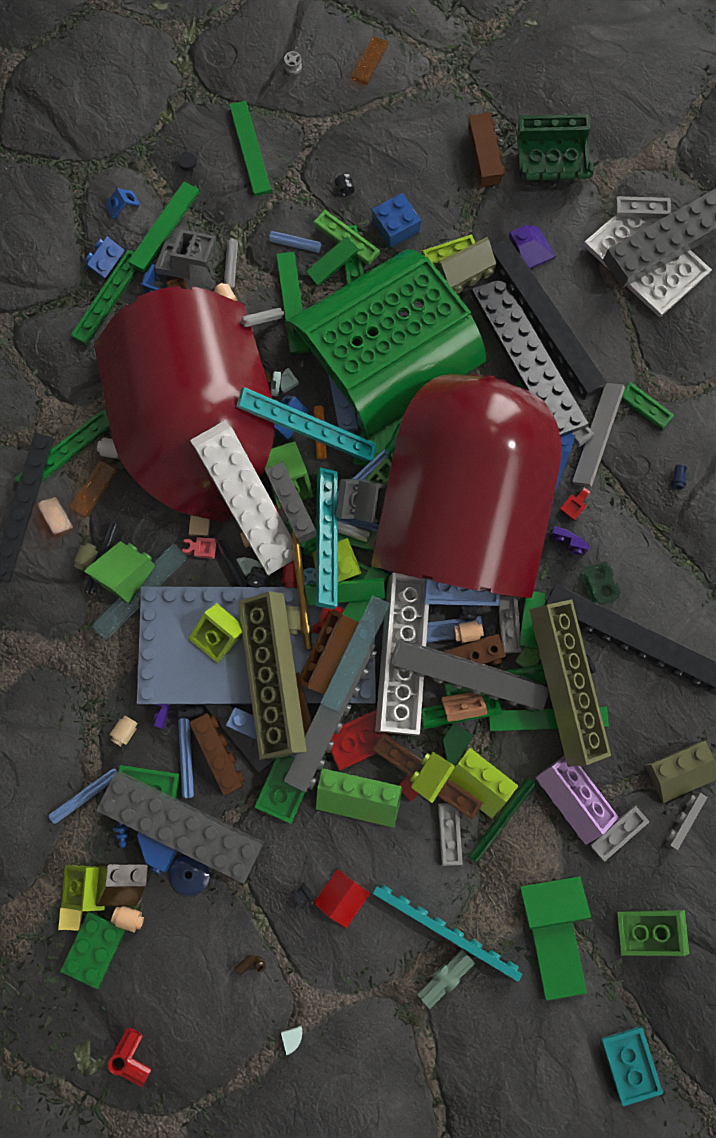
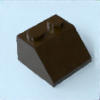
[96,863,148,906]

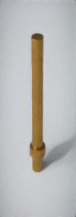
[291,533,312,649]

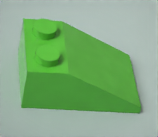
[617,910,689,956]

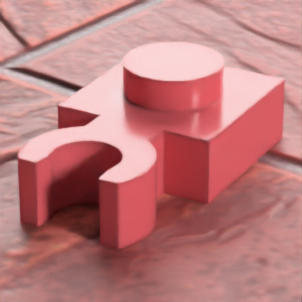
[182,537,217,559]

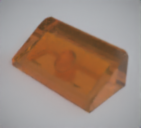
[37,497,74,538]

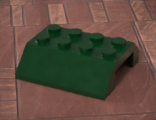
[517,114,594,180]

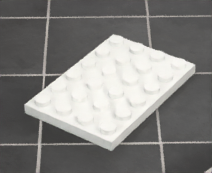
[583,215,712,317]

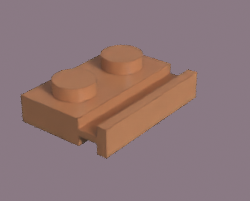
[442,692,487,722]

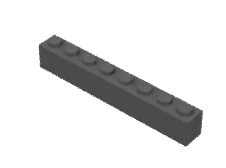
[284,635,377,792]
[391,638,549,711]

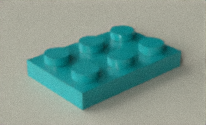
[601,1026,663,1106]

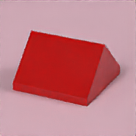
[314,869,371,928]

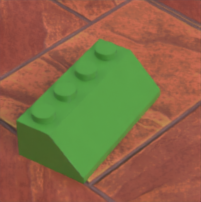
[316,768,403,828]

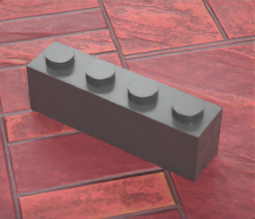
[265,462,317,544]

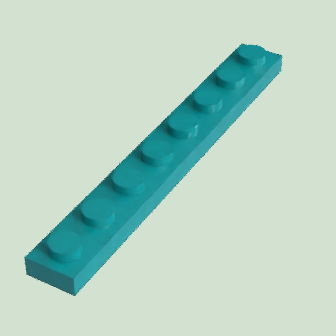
[236,387,377,462]
[316,467,337,609]
[373,884,523,982]

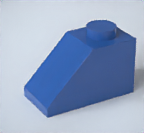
[137,832,177,874]

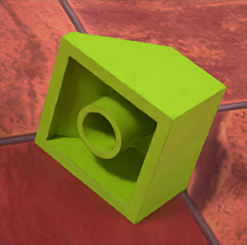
[312,538,362,582]
[188,603,243,663]
[410,751,455,803]
[61,865,105,911]

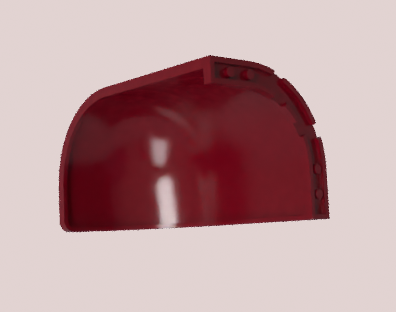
[94,287,275,522]
[371,374,562,598]

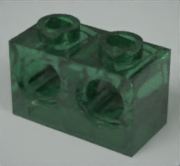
[581,561,620,606]

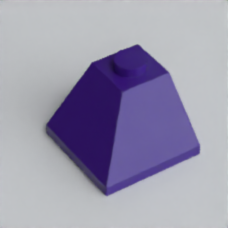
[509,225,555,269]

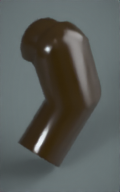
[234,955,266,976]

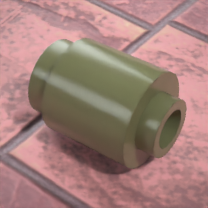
[73,543,98,571]
[286,606,301,636]

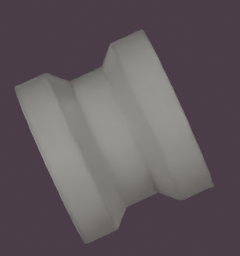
[284,51,302,75]

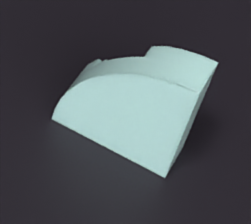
[280,368,299,394]
[271,371,281,396]
[236,557,262,577]
[281,1026,302,1055]

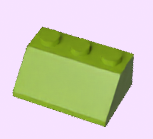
[448,748,518,818]

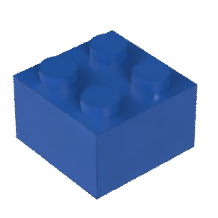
[372,193,421,248]

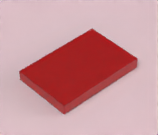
[331,710,389,771]

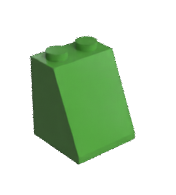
[265,441,314,509]
[84,541,156,603]

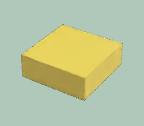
[58,908,82,931]

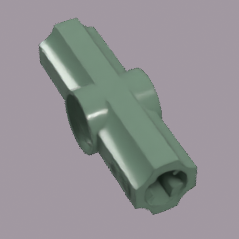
[417,949,475,1008]

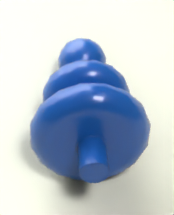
[112,822,130,848]

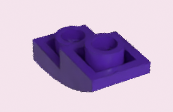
[550,526,589,555]
[153,704,169,730]

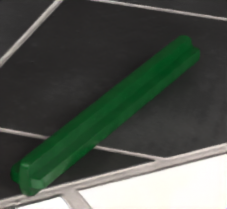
[469,778,536,863]

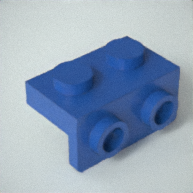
[84,236,125,280]

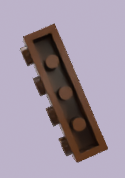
[467,112,505,187]
[297,610,359,695]
[428,634,506,684]
[189,713,245,796]

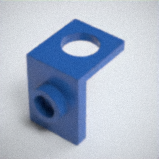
[104,188,140,219]
[142,264,159,293]

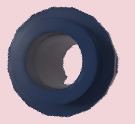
[671,464,687,490]

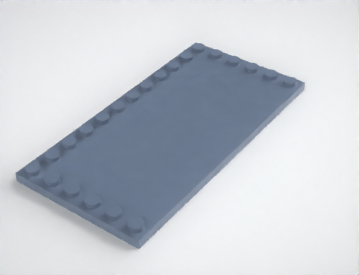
[137,587,376,705]

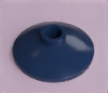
[169,854,210,896]

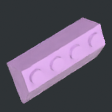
[536,755,619,845]

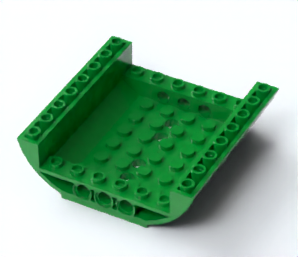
[284,249,486,437]

